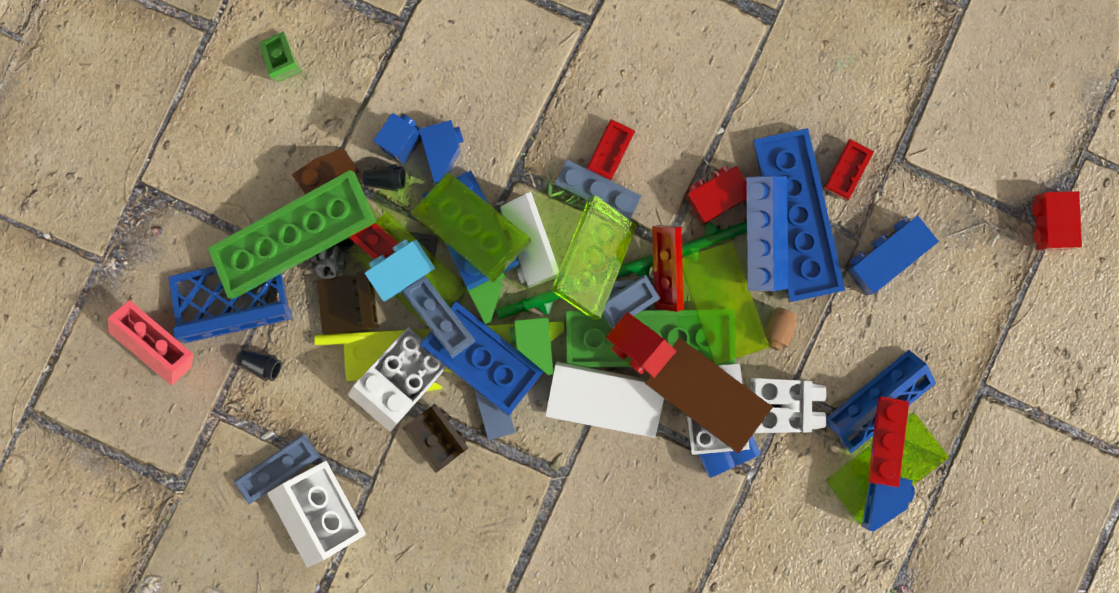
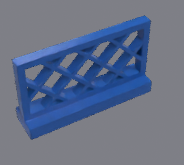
[169,266,293,344]

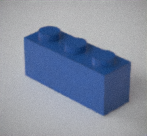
[846,215,939,296]

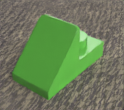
[259,31,302,82]

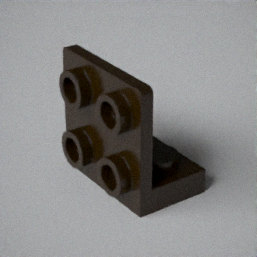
[317,271,379,335]

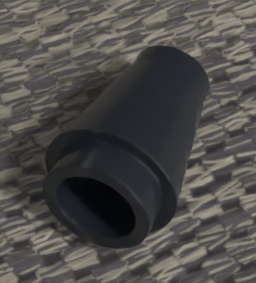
[363,164,406,192]
[237,350,282,381]

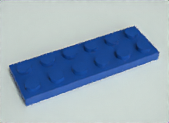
[752,128,845,303]

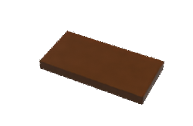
[645,338,773,454]

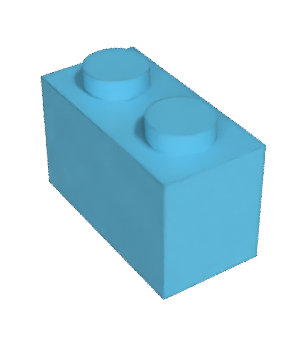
[365,239,435,302]

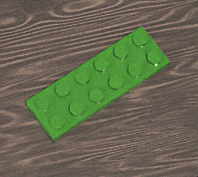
[208,170,376,299]
[566,310,735,367]

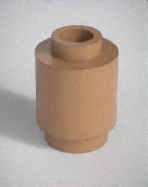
[761,307,797,351]

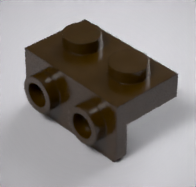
[402,404,468,473]

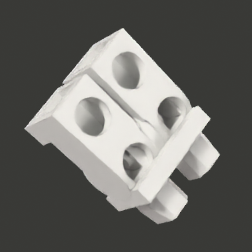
[750,378,826,433]

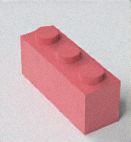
[108,300,193,386]

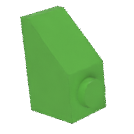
[460,273,505,325]
[510,318,553,375]

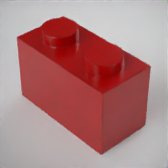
[685,166,747,225]
[1032,191,1082,251]
[606,312,677,378]

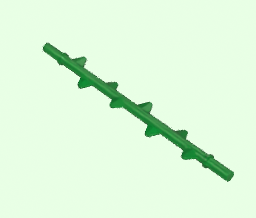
[496,221,747,320]

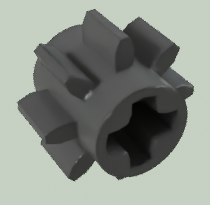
[311,245,347,279]

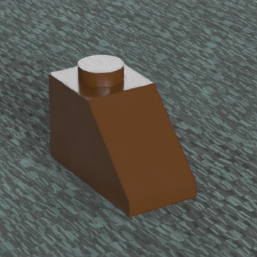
[291,148,360,194]

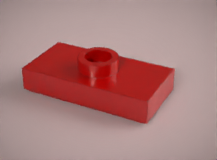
[586,119,635,181]
[822,139,874,201]

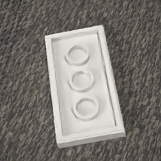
[545,362,664,438]

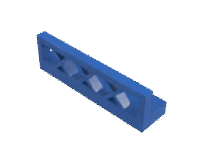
[826,350,936,454]

